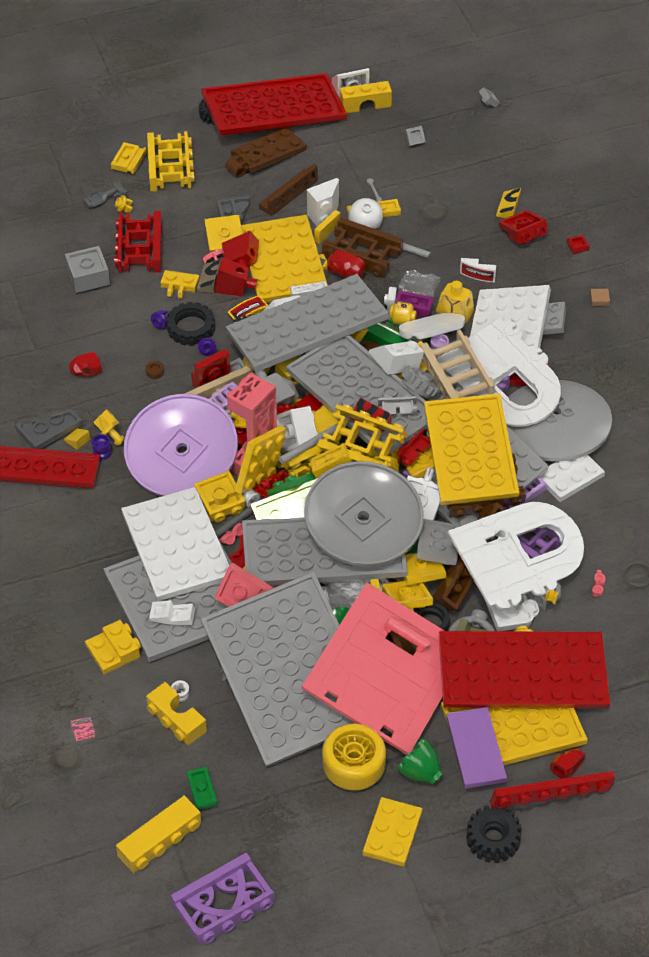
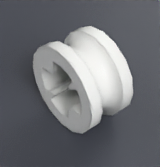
[243,488,261,507]
[171,681,190,702]

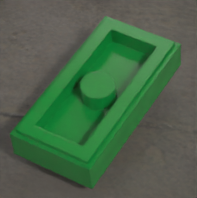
[186,767,217,810]

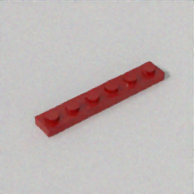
[489,771,615,808]

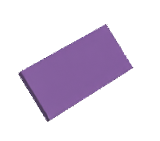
[446,707,507,789]

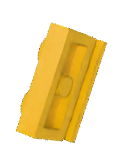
[111,142,147,174]

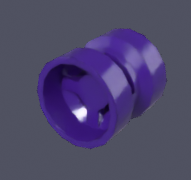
[91,434,112,461]

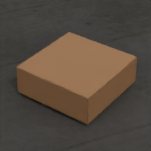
[590,289,610,306]

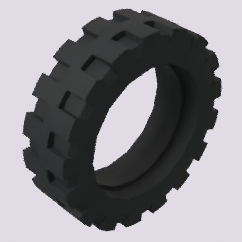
[166,302,215,346]

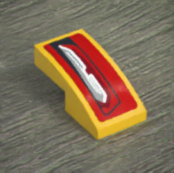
[228,295,268,320]

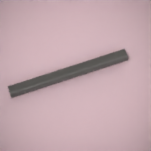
[215,497,266,537]

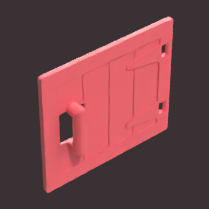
[301,583,444,755]

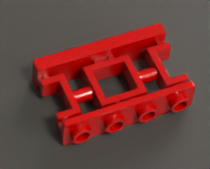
[114,211,162,273]

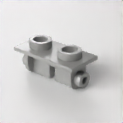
[378,394,417,415]

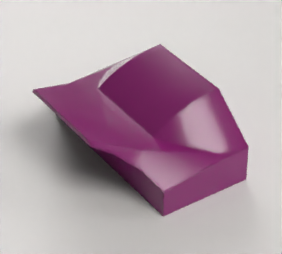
[395,291,434,318]

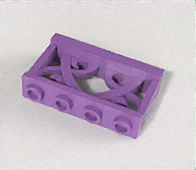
[170,853,275,946]

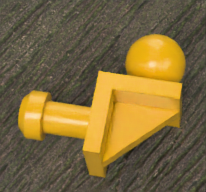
[94,409,125,446]

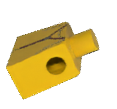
[436,281,474,324]

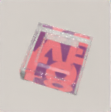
[70,716,96,742]

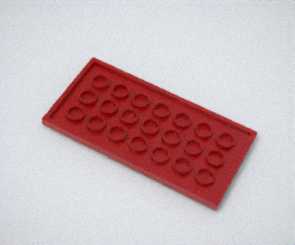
[201,73,347,136]
[438,631,610,708]

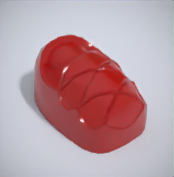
[326,250,366,278]

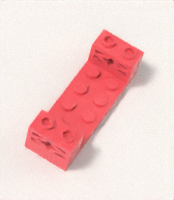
[227,373,277,476]

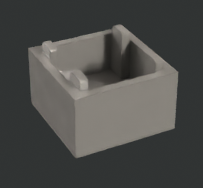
[65,246,110,293]

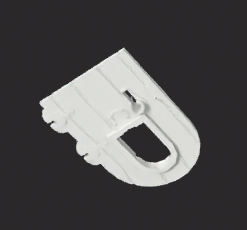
[437,318,561,427]
[447,502,584,610]

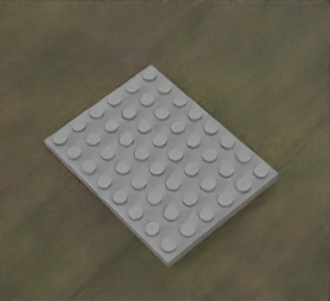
[201,572,356,768]

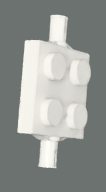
[407,468,440,520]

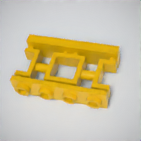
[147,131,194,191]
[317,404,408,468]

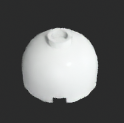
[348,198,383,229]

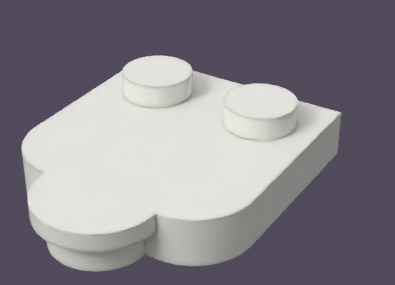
[486,594,539,631]

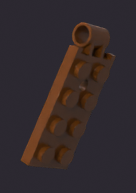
[225,127,307,178]

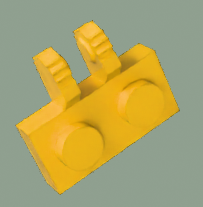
[160,270,199,299]

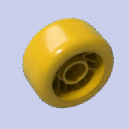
[322,724,386,791]

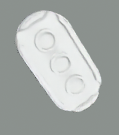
[399,313,465,339]

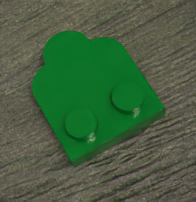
[267,472,316,497]

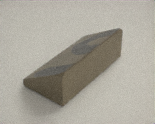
[197,260,221,293]

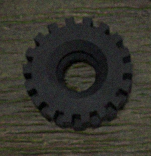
[466,805,522,863]

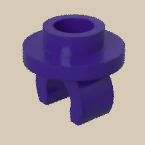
[151,310,168,329]
[198,337,216,356]

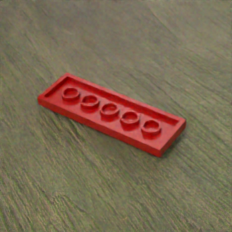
[0,446,100,489]

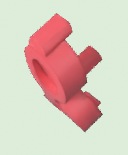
[202,249,224,264]
[219,523,243,545]
[592,570,605,597]

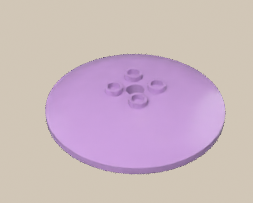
[124,394,238,496]

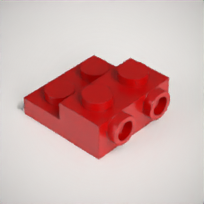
[498,210,548,244]
[191,349,231,389]

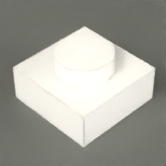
[384,287,396,312]

